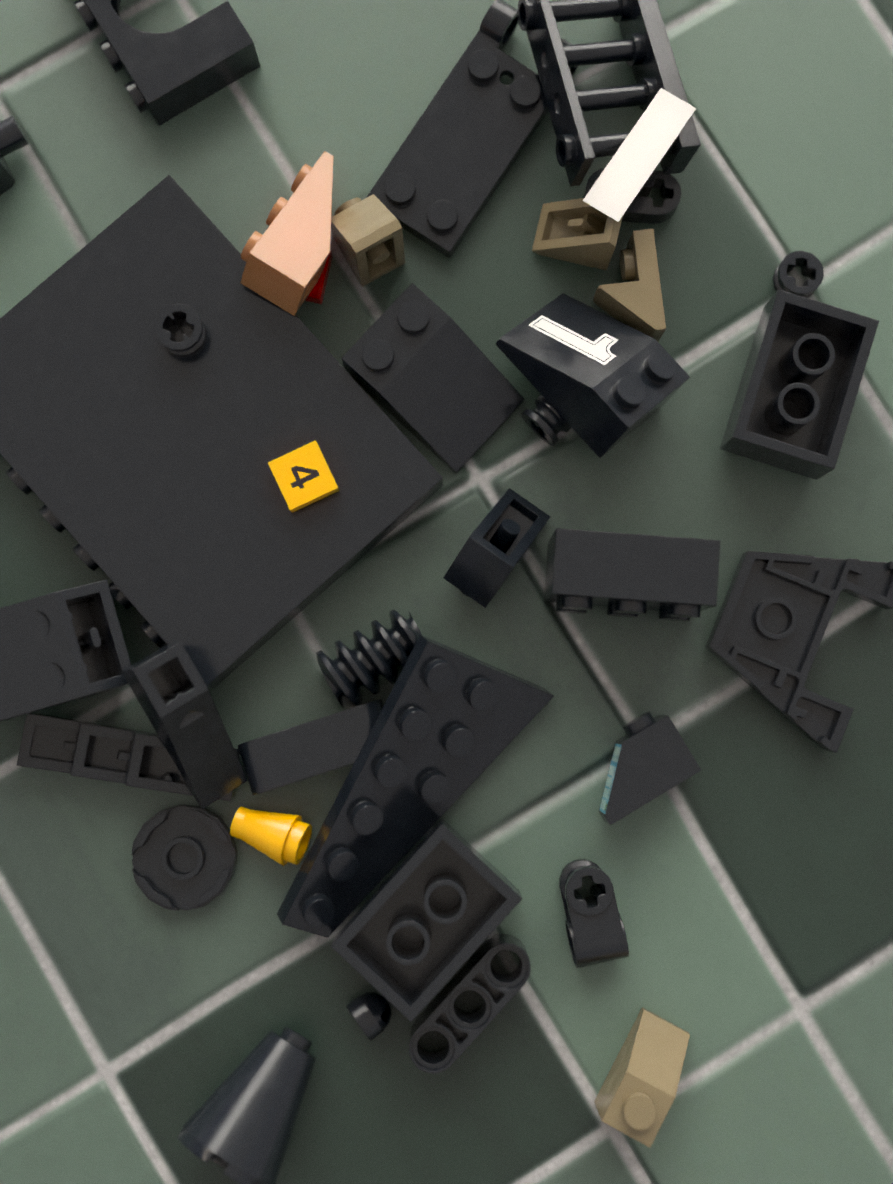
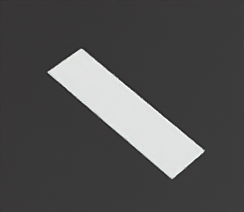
[583,88,696,222]

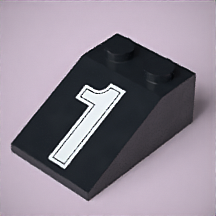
[495,293,690,458]

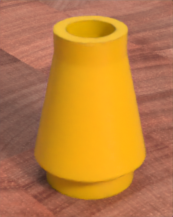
[230,806,312,866]

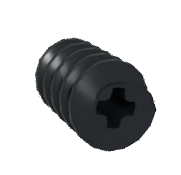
[316,609,422,708]

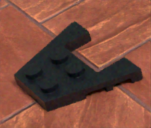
[705,551,893,753]

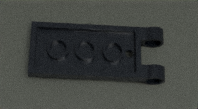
[366,0,578,258]

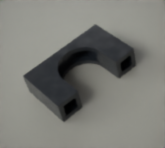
[74,0,261,126]

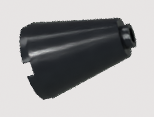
[178,1026,316,1184]

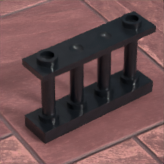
[517,0,701,187]

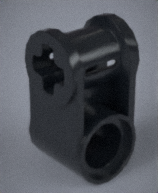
[559,859,629,968]

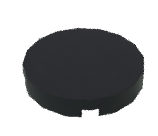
[131,804,238,911]

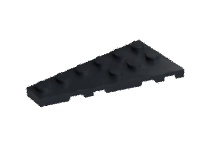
[277,635,554,938]

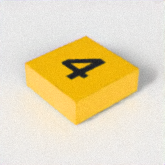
[268,440,340,513]

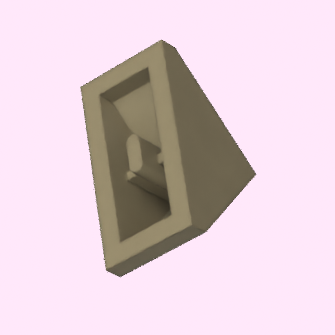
[532,198,623,271]

